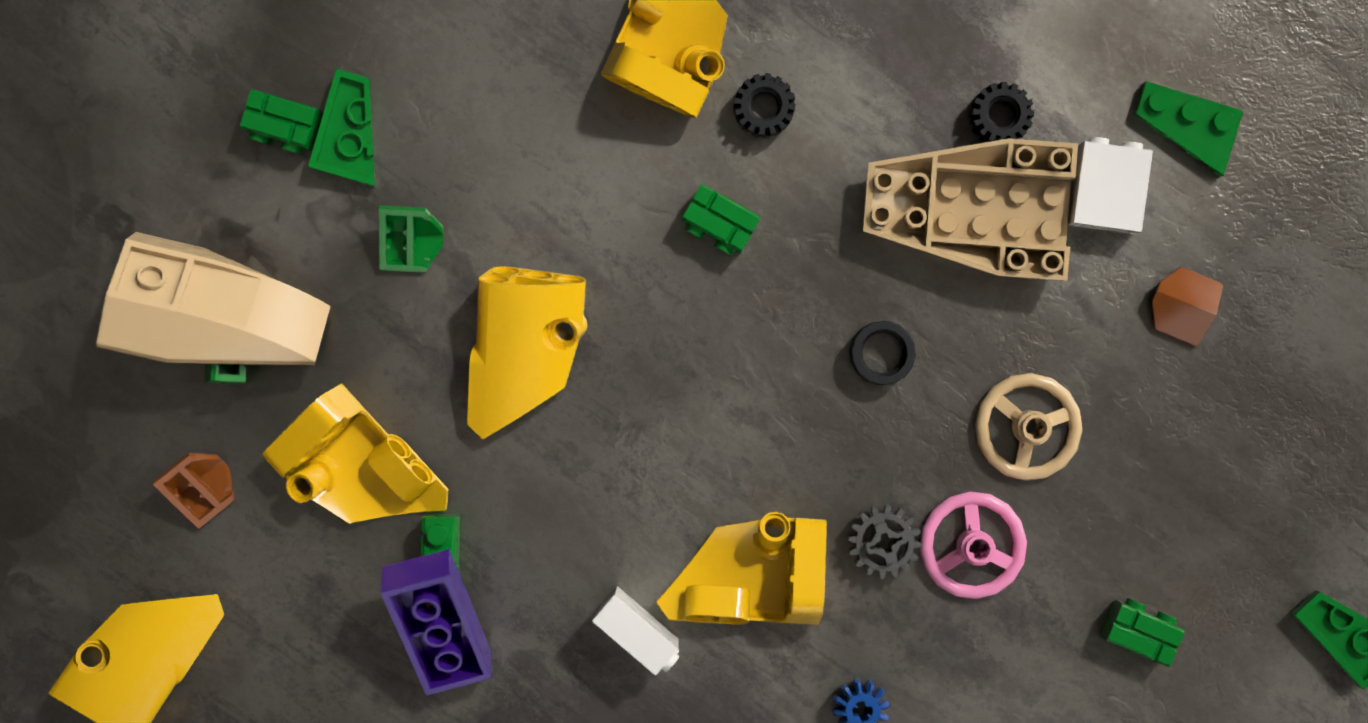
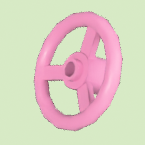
[919,491,1027,599]

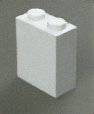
[1068,137,1153,234]
[592,586,679,676]

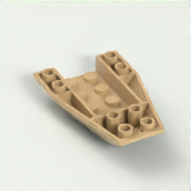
[863,138,1078,281]
[97,232,330,365]

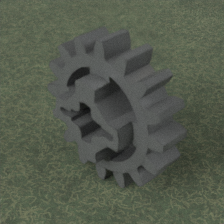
[847,504,922,579]

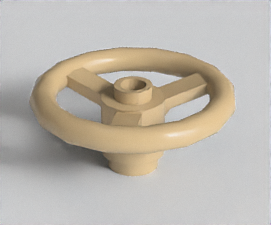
[975,373,1083,481]

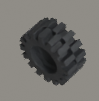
[733,73,796,138]
[969,82,1034,142]

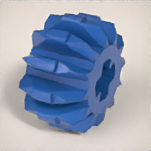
[832,678,890,723]

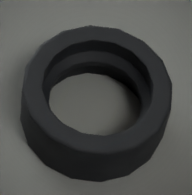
[849,321,916,385]

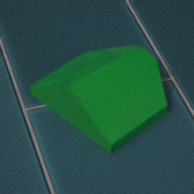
[379,205,444,273]

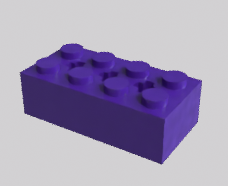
[381,549,492,695]

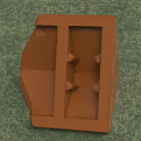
[1152,267,1223,347]
[152,453,234,529]

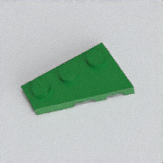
[308,68,375,187]
[1133,81,1243,177]
[1291,590,1368,690]

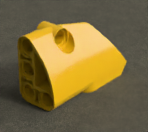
[600,0,728,119]
[467,266,587,439]
[262,384,449,524]
[656,512,827,625]
[47,594,224,723]

